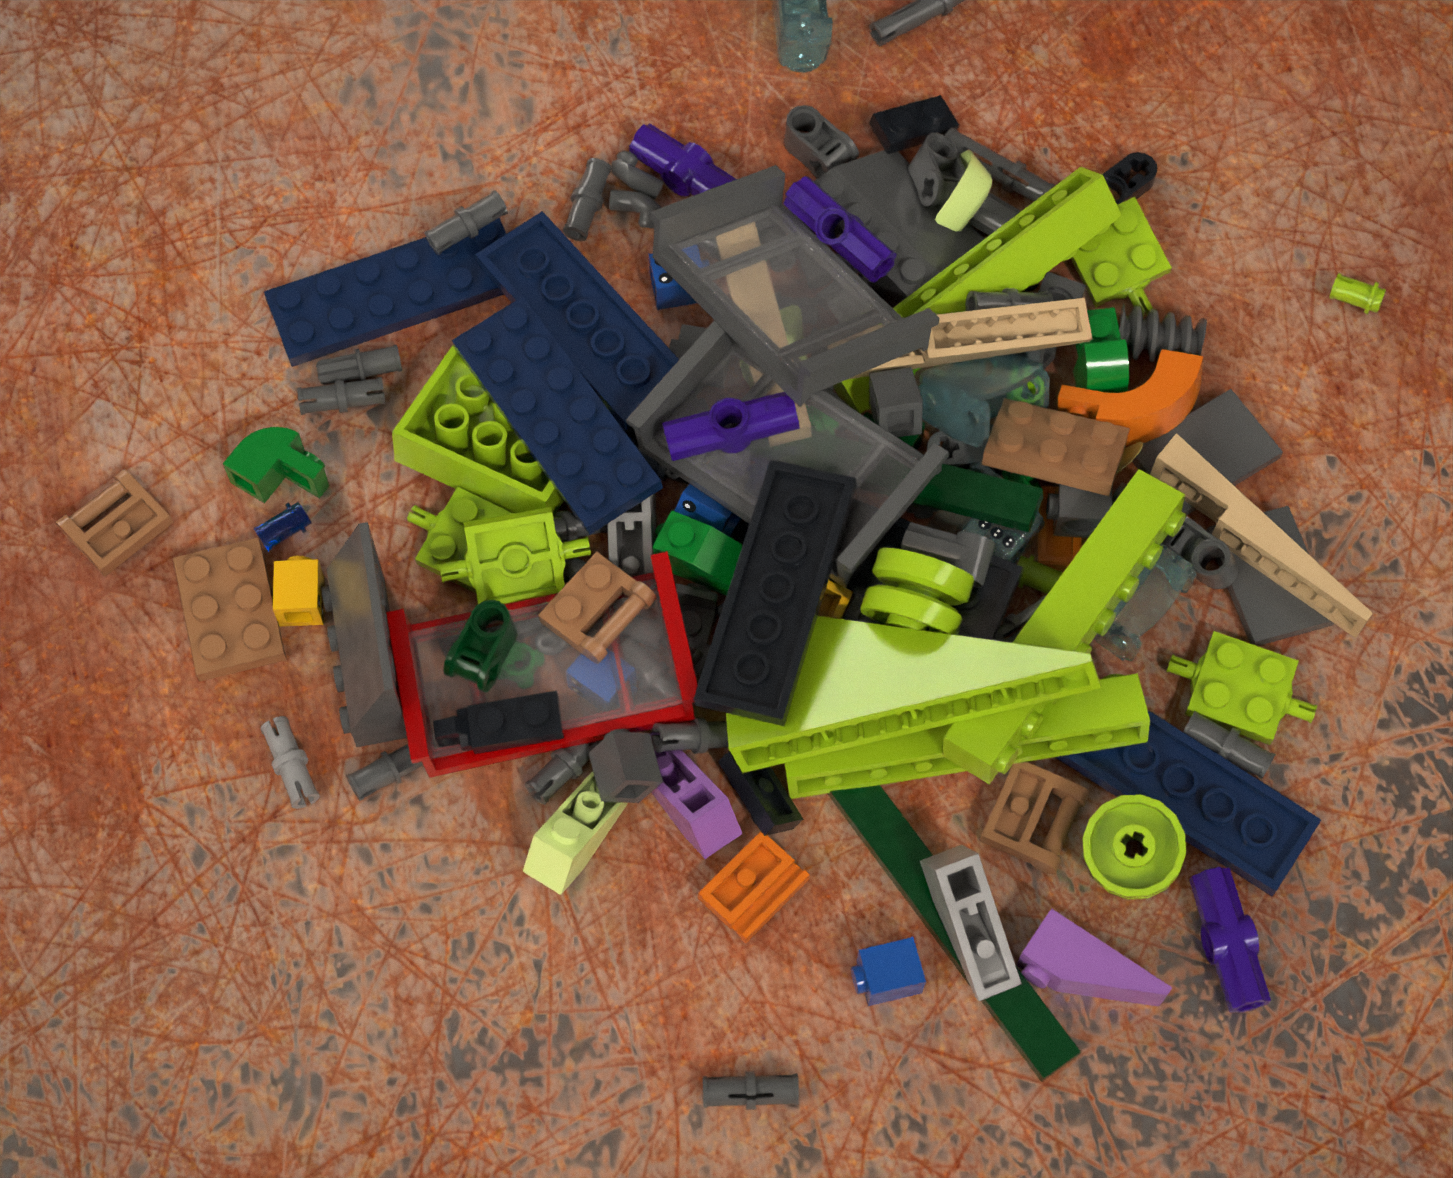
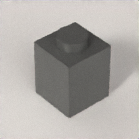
[589,729,663,803]

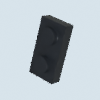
[869,95,960,154]
[718,751,804,836]

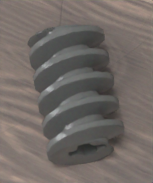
[1118,303,1207,363]

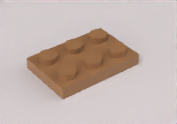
[982,398,1130,496]
[173,537,287,681]

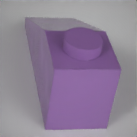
[650,732,743,859]
[1016,908,1172,1007]

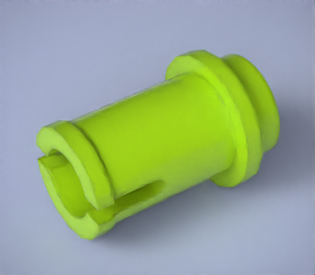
[1329,273,1386,314]
[1017,555,1063,594]

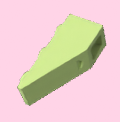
[523,771,628,895]

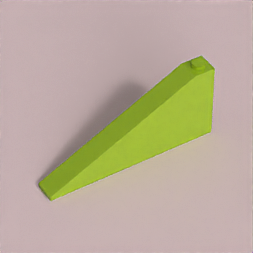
[726,616,1101,773]

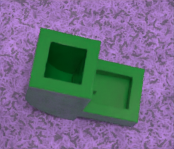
[1073,307,1129,393]
[223,427,330,504]

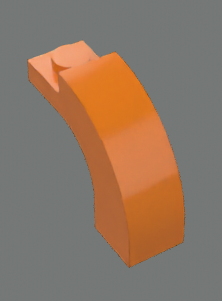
[1058,349,1203,446]

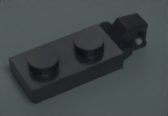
[433,691,564,754]

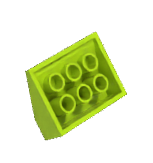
[392,345,564,517]

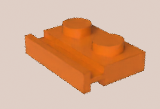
[698,831,810,944]

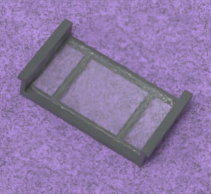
[650,165,940,408]
[626,320,949,588]

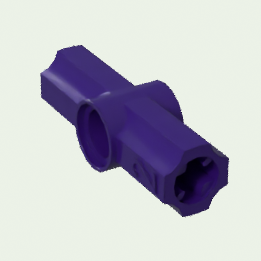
[629,124,737,197]
[783,176,897,283]
[662,392,800,461]
[1189,867,1271,1013]

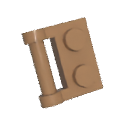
[55,469,173,577]
[538,551,657,664]
[980,762,1090,874]

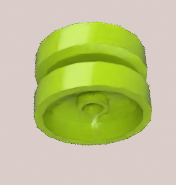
[860,548,975,635]
[1083,795,1186,900]

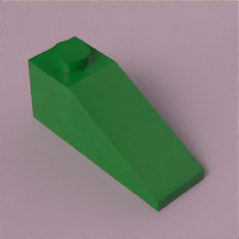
[652,510,743,596]

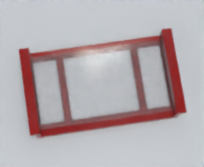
[386,551,698,778]

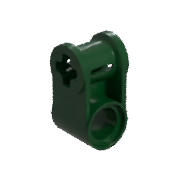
[443,600,518,693]

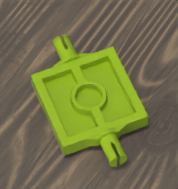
[1071,197,1172,317]
[407,486,513,593]
[439,507,591,604]
[1166,631,1317,745]

